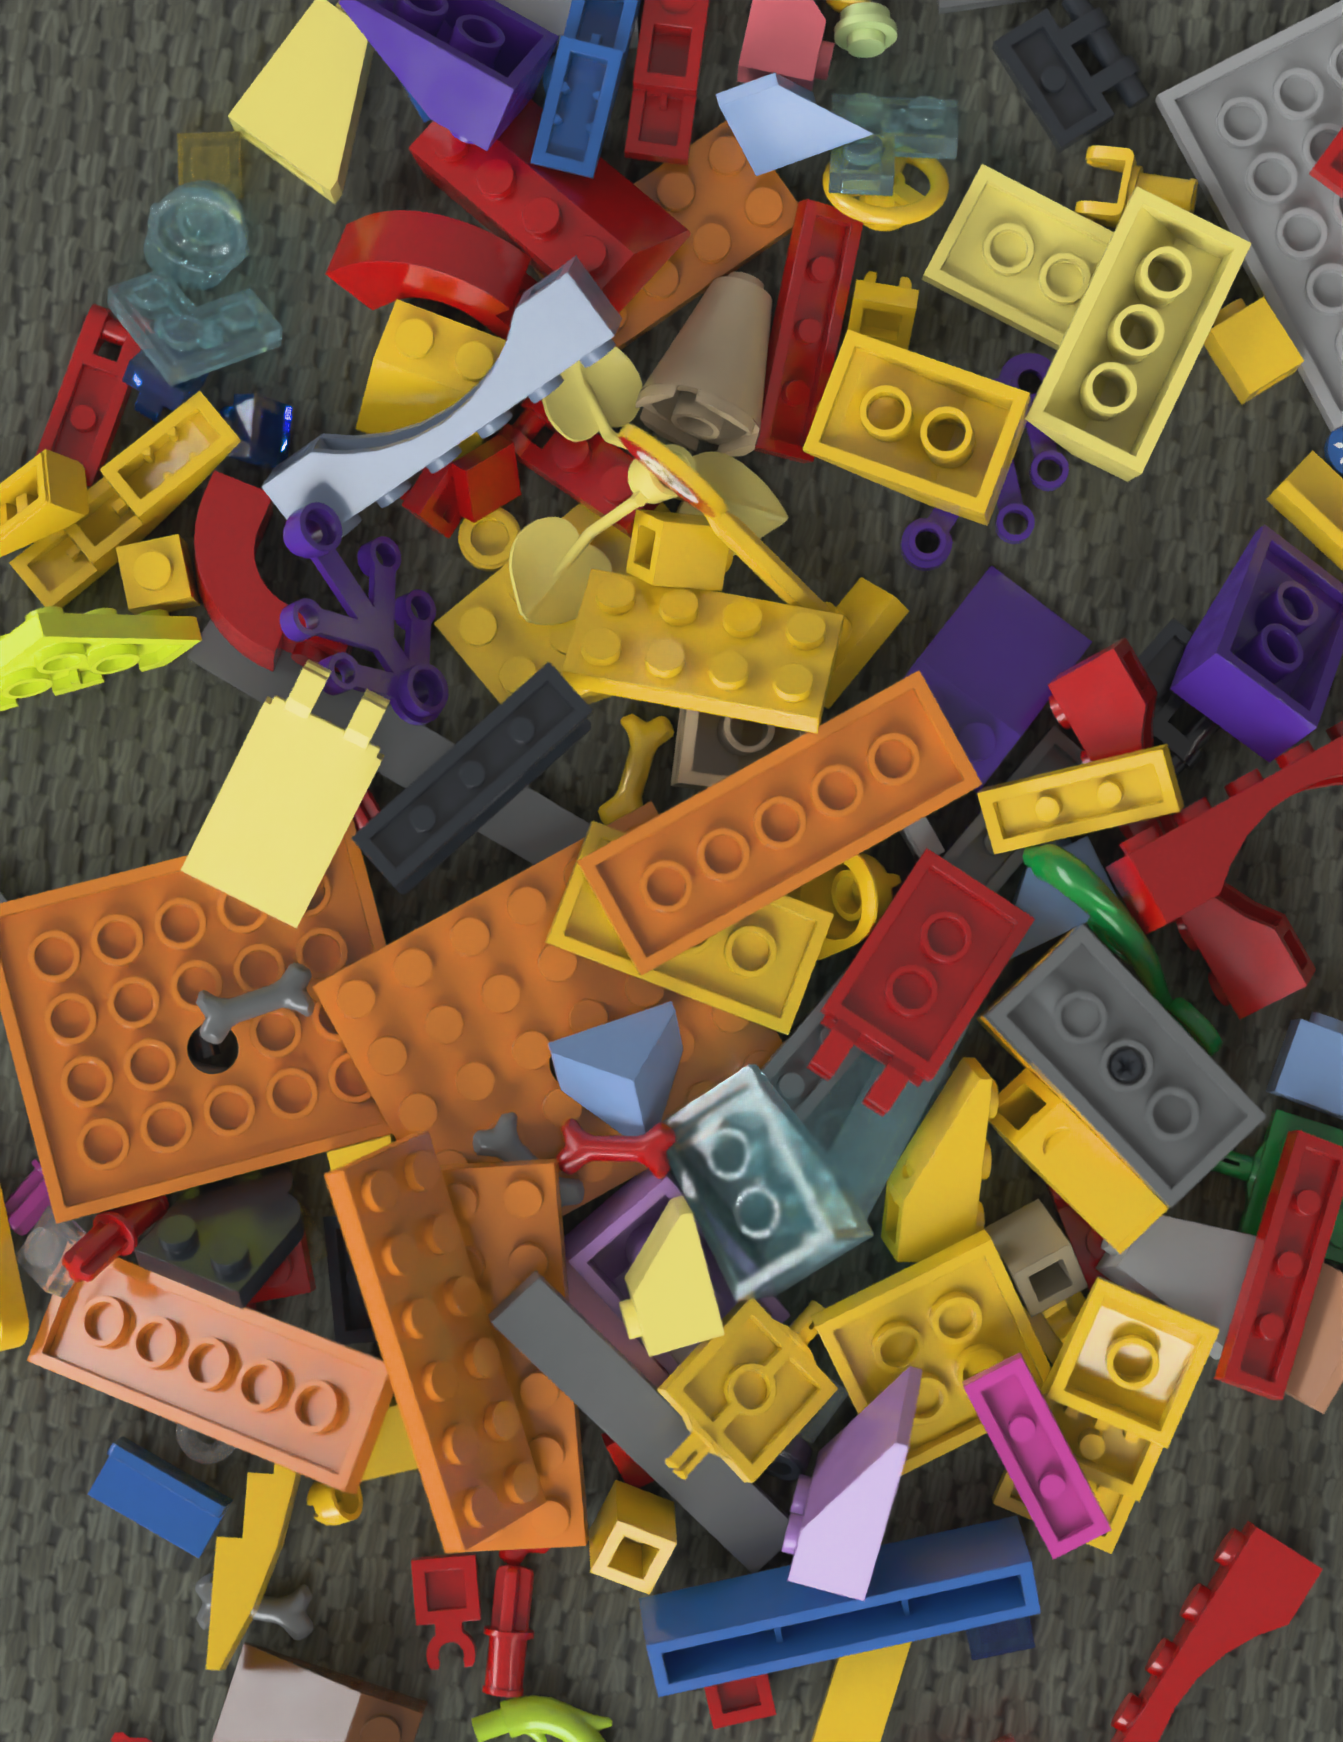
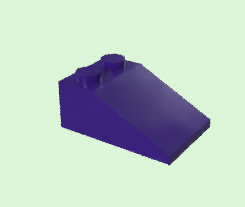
[339,0,559,151]
[1170,524,1343,763]
[903,565,1092,793]

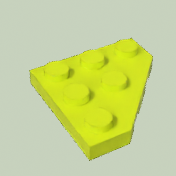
[0,606,202,711]

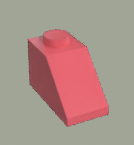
[737,0,835,91]

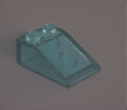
[661,1064,873,1301]

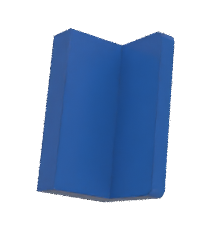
[87,1436,233,1559]

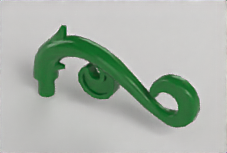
[1023,843,1223,1056]

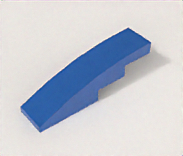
[530,0,642,179]

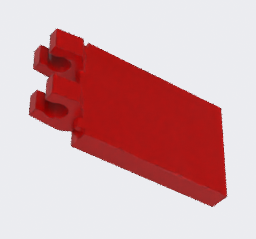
[806,848,1035,1118]

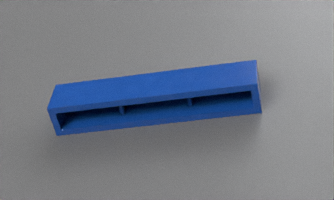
[639,1516,1041,1697]

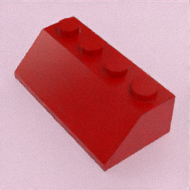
[408,100,691,313]

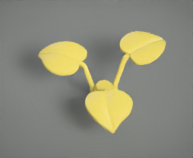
[509,346,788,625]

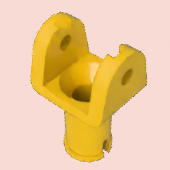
[1074,145,1198,228]

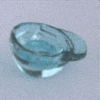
[143,180,250,290]

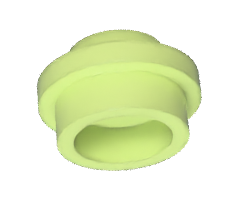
[834,2,897,58]

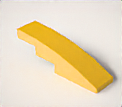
[9,391,241,608]
[206,1463,301,1670]

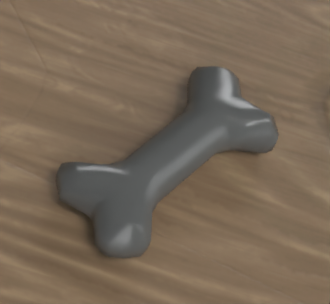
[196,962,316,1044]
[473,1112,584,1207]
[195,1573,314,1641]

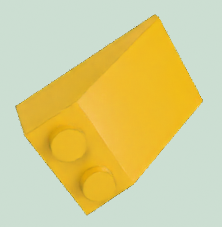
[803,329,1032,526]

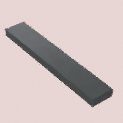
[488,1270,790,1573]

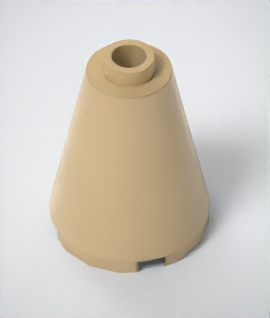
[636,272,772,457]

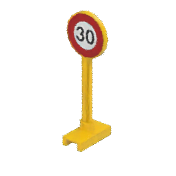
[617,423,909,709]

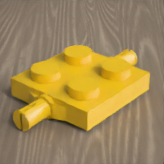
[657,1296,838,1483]

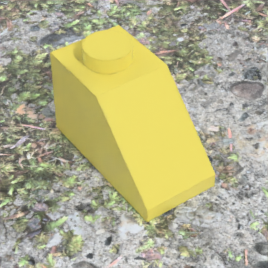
[619,1196,725,1357]

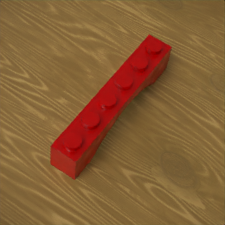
[1048,637,1316,1019]
[1105,721,1343,935]
[1110,1521,1323,1742]

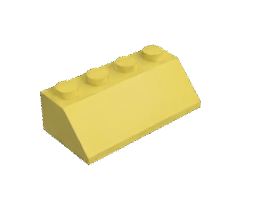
[1025,186,1252,482]

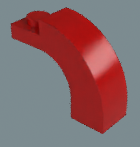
[325,210,538,340]
[194,470,352,673]

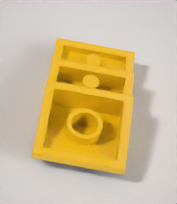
[992,1276,1220,1554]

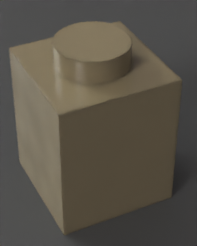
[984,1199,1088,1317]

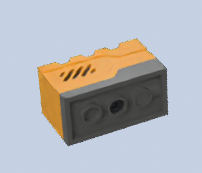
[976,924,1267,1208]

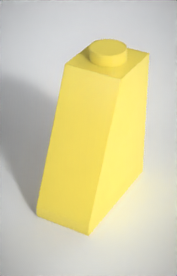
[228,0,374,204]

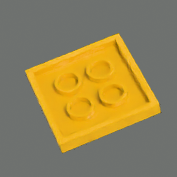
[810,1229,1051,1476]

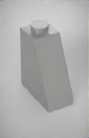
[1095,1215,1257,1359]

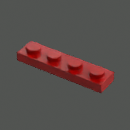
[753,199,863,464]
[1214,1130,1343,1400]

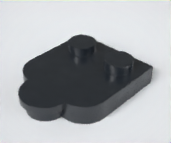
[134,1163,305,1309]

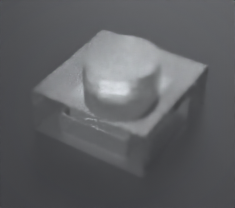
[16,1206,86,1298]

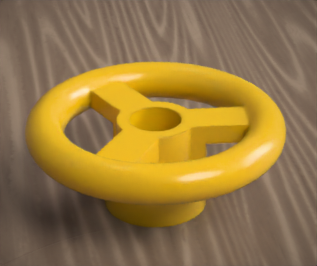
[822,140,949,231]

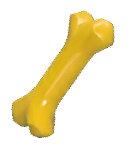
[598,714,674,826]

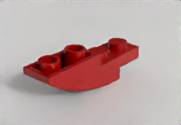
[625,0,711,166]

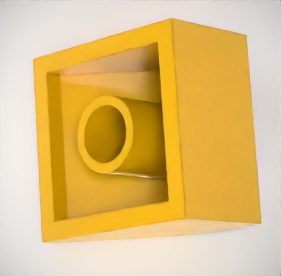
[356,299,507,461]

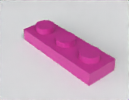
[962,1352,1112,1559]

